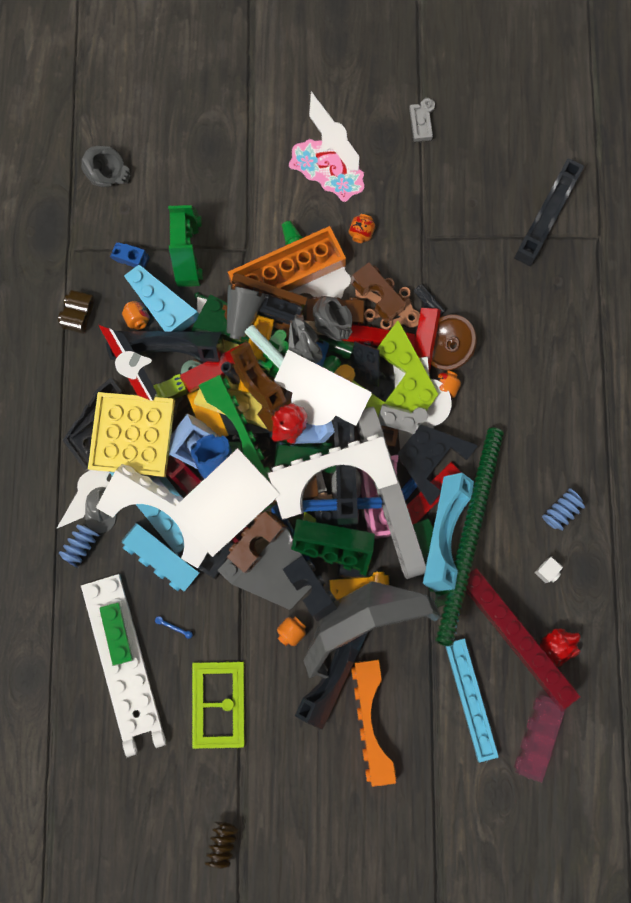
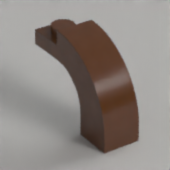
[230,342,286,411]

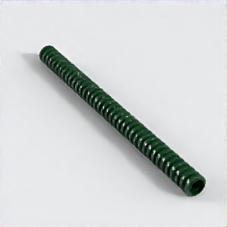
[435,427,504,647]

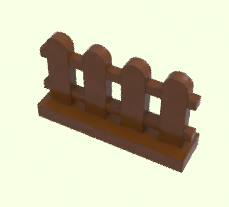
[222,272,307,340]

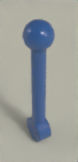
[155,617,193,639]

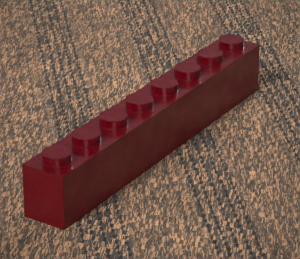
[465,568,580,711]

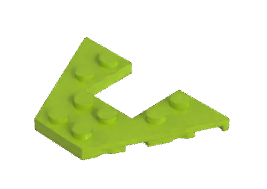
[352,321,438,417]

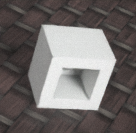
[534,557,563,583]

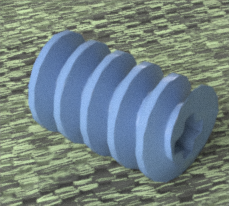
[542,489,585,531]
[59,525,100,568]

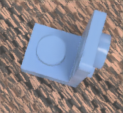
[293,421,334,444]

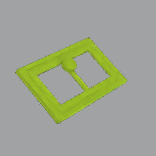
[192,662,244,748]

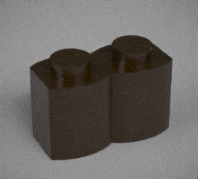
[58,290,95,334]

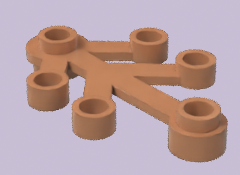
[355,278,420,330]

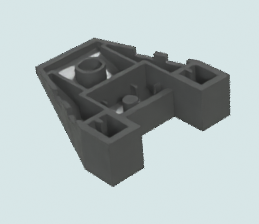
[217,513,312,610]

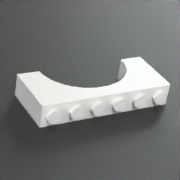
[268,434,398,519]
[96,464,208,568]

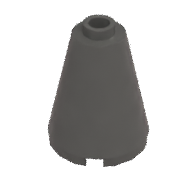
[227,284,266,340]

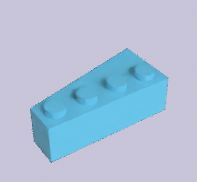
[124,265,199,332]
[122,523,199,591]

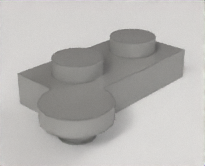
[409,98,435,142]
[378,404,428,434]

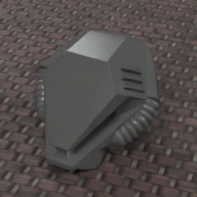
[81,146,131,187]
[313,296,352,341]
[288,314,322,364]

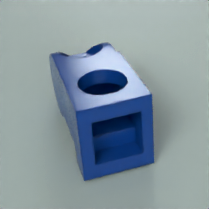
[110,242,149,269]

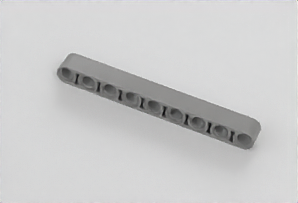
[356,407,426,579]

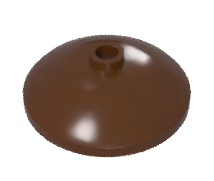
[431,315,477,371]

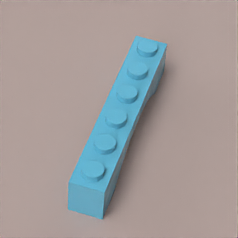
[423,473,474,591]

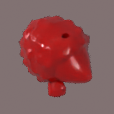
[271,403,308,444]
[540,628,581,667]

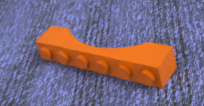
[351,660,396,787]

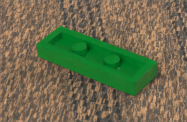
[99,602,133,666]

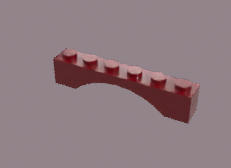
[166,455,248,543]

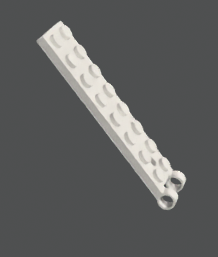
[81,574,166,757]

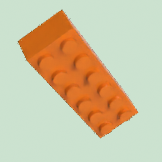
[228,226,346,291]

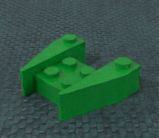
[168,205,203,287]

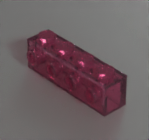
[514,695,565,783]

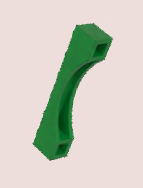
[199,375,271,483]

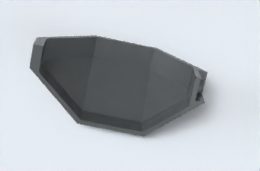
[303,581,441,679]

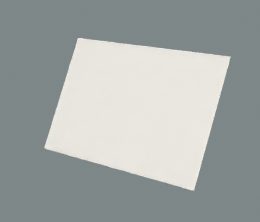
[170,449,280,557]

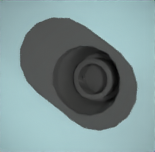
[85,487,116,533]

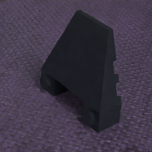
[63,377,128,470]

